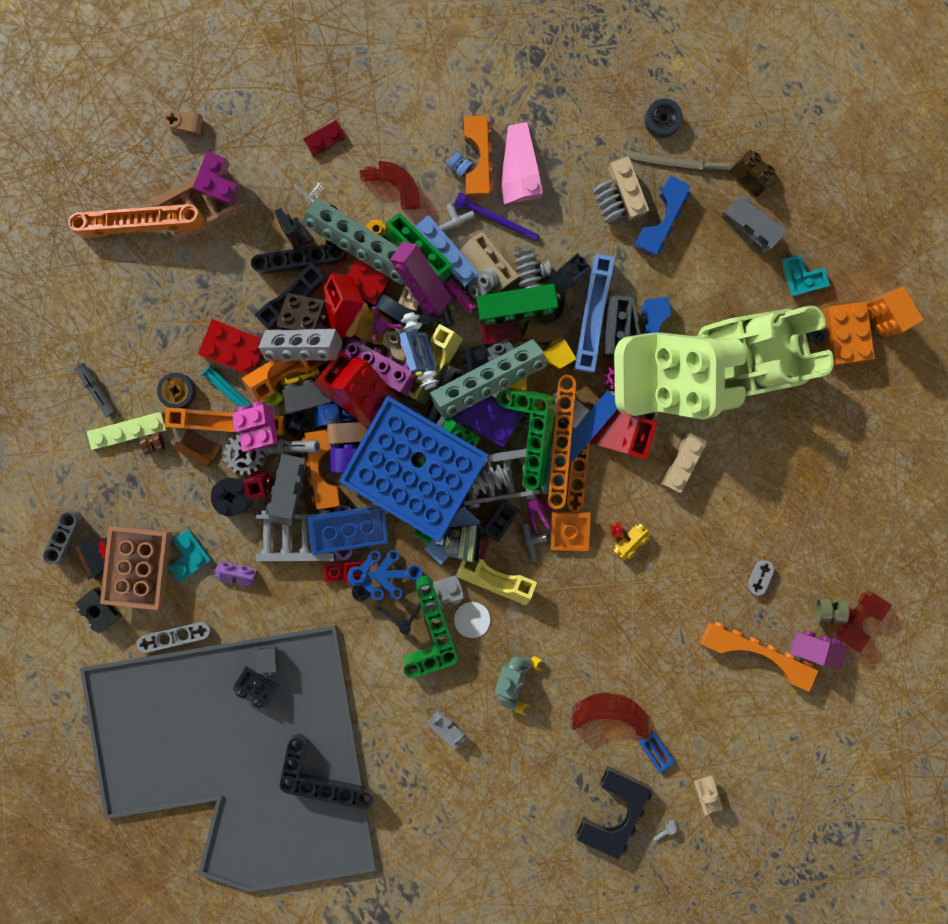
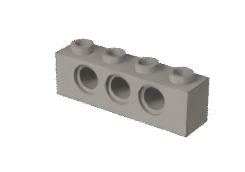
[258,329,342,361]

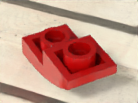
[322,561,363,583]

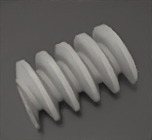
[593,179,628,223]
[514,251,543,288]
[471,463,510,496]

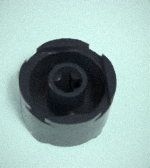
[211,478,253,517]

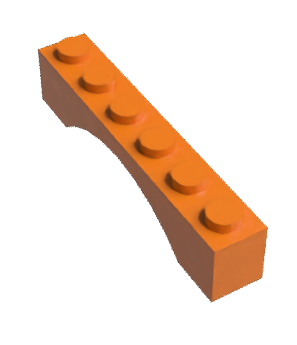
[165,407,286,436]
[700,621,818,692]

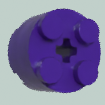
[330,444,360,472]

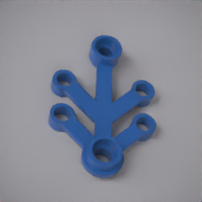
[347,550,422,601]

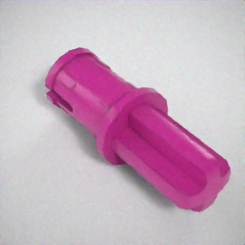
[444,278,476,314]

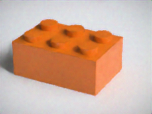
[867,286,924,338]
[822,301,875,366]

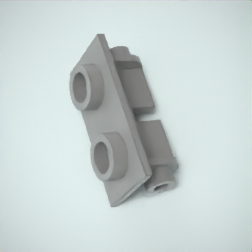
[426,710,466,750]

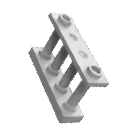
[464,449,541,508]
[256,510,336,561]

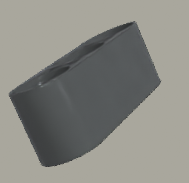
[43,511,82,565]

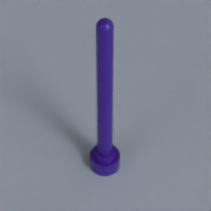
[453,192,540,241]

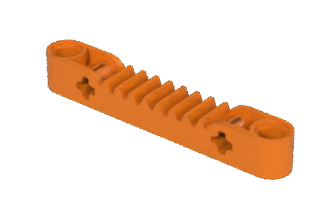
[68,204,205,238]

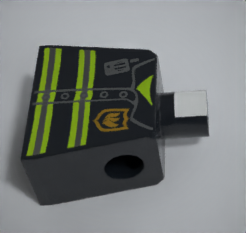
[436,525,483,563]

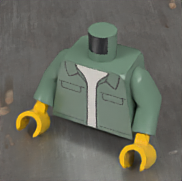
[494,656,544,715]

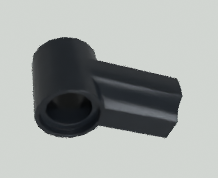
[417,305,454,332]

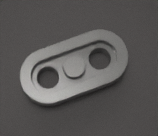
[468,269,498,299]

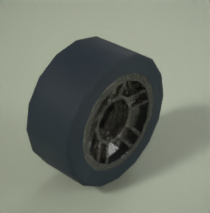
[644,98,682,138]
[375,295,412,326]

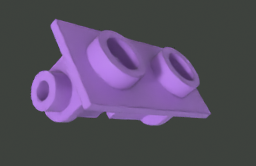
[215,562,257,587]

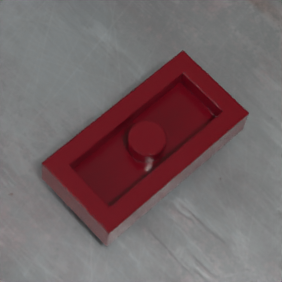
[303,120,346,157]
[481,321,521,345]

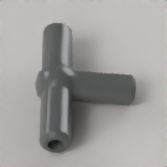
[521,522,548,560]

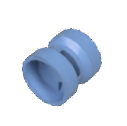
[446,151,473,178]

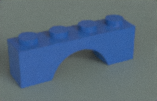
[633,175,691,257]
[641,296,671,334]

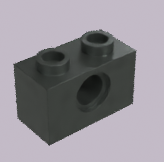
[75,587,121,633]

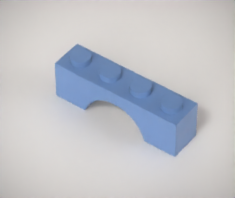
[415,215,479,290]

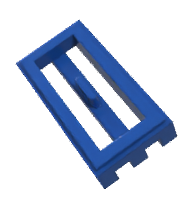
[638,730,675,773]

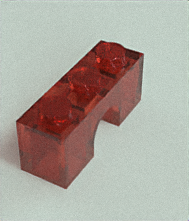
[835,590,892,653]

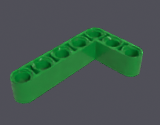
[496,387,556,491]
[403,576,458,678]

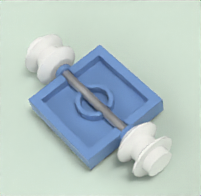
[399,312,439,390]

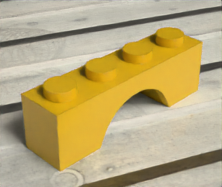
[505,339,576,399]

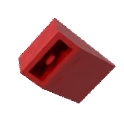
[324,273,364,340]
[313,350,358,420]
[589,411,658,460]

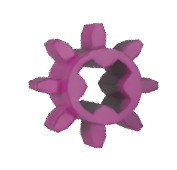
[602,367,615,390]

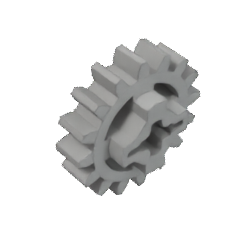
[222,434,266,475]

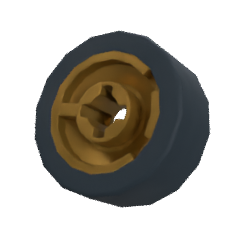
[157,373,196,409]

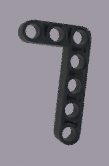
[251,205,346,274]
[280,734,374,809]

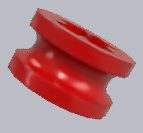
[610,522,624,541]

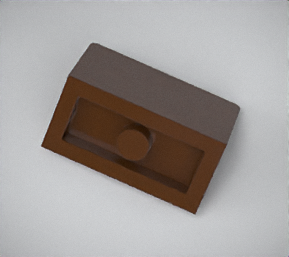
[173,429,221,467]

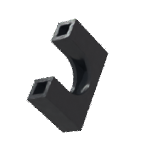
[575,766,652,860]

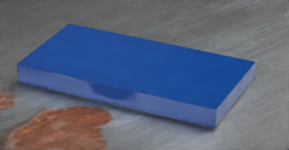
[307,506,388,555]

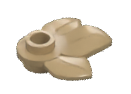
[382,326,406,362]

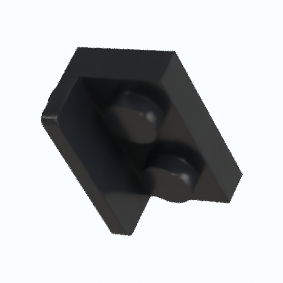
[275,208,311,250]
[462,345,489,373]
[233,666,279,709]

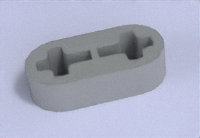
[747,560,774,595]

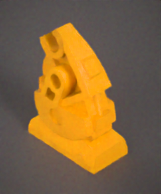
[345,302,395,346]

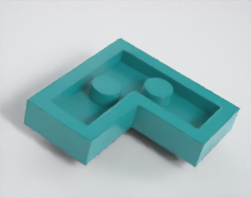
[781,254,830,297]
[168,529,212,583]

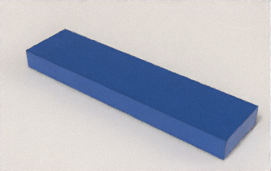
[560,390,617,462]

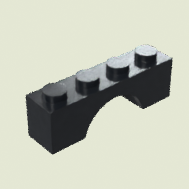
[254,263,327,330]

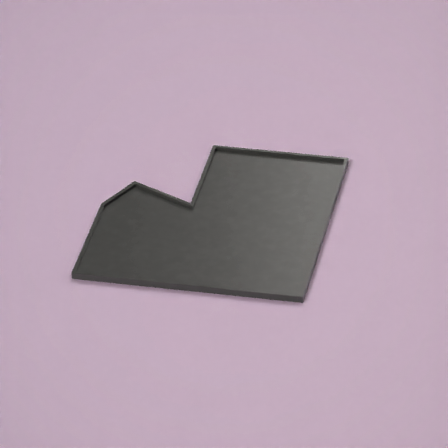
[80,625,376,892]

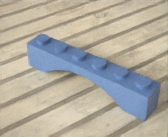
[574,254,615,373]

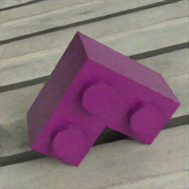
[192,151,240,207]
[790,630,848,669]

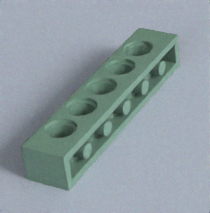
[302,198,404,285]
[430,339,547,420]

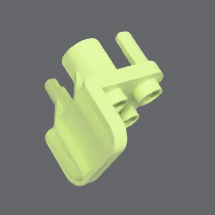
[698,306,834,397]
[614,333,746,419]

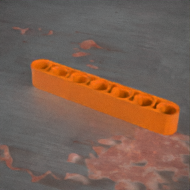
[548,375,576,509]

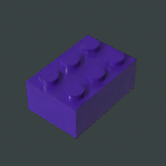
[454,395,523,447]

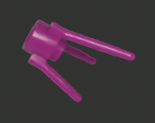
[372,307,402,341]
[526,496,553,536]

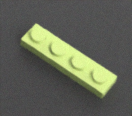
[87,412,167,450]

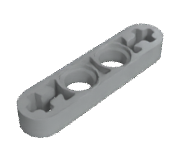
[137,621,212,653]

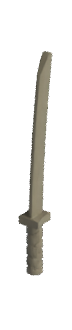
[622,150,730,172]

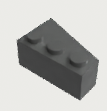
[721,195,788,255]
[604,295,642,356]
[279,379,335,417]
[266,454,306,526]

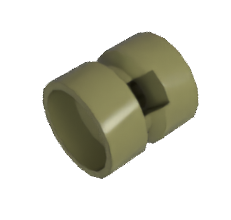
[815,598,849,624]

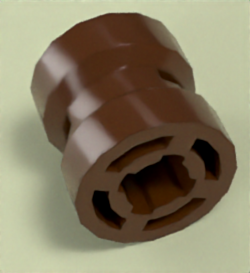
[140,432,165,455]

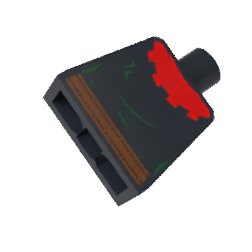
[73,537,107,580]

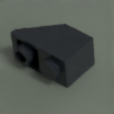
[548,253,591,295]

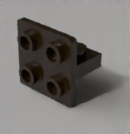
[729,149,777,198]
[277,293,325,330]

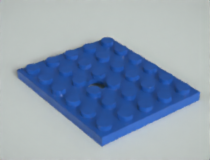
[339,396,490,542]

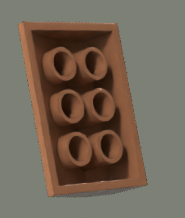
[100,526,172,610]

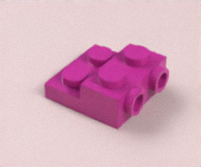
[232,402,278,452]

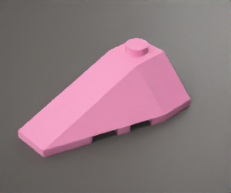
[500,122,543,205]

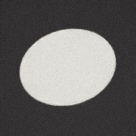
[454,602,490,638]

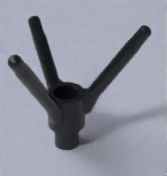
[377,603,421,639]

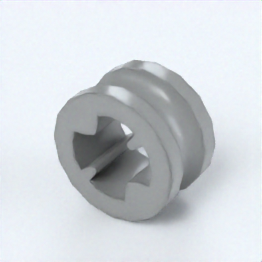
[539,261,551,279]

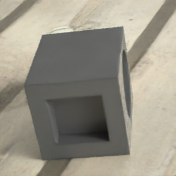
[255,646,279,676]

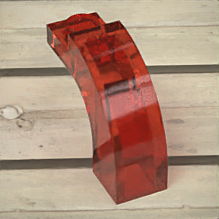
[360,161,421,210]

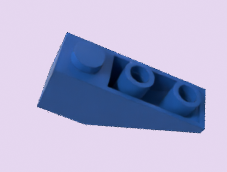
[311,403,357,427]

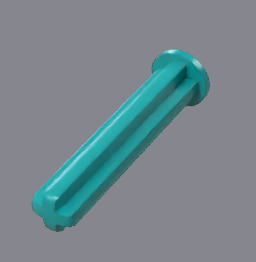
[201,364,251,408]

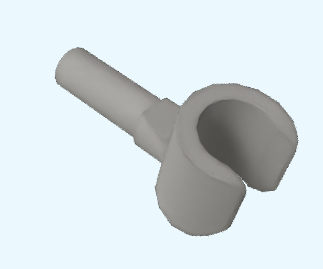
[653,820,677,842]

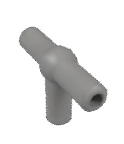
[439,203,475,232]

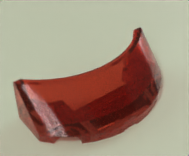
[570,692,649,740]

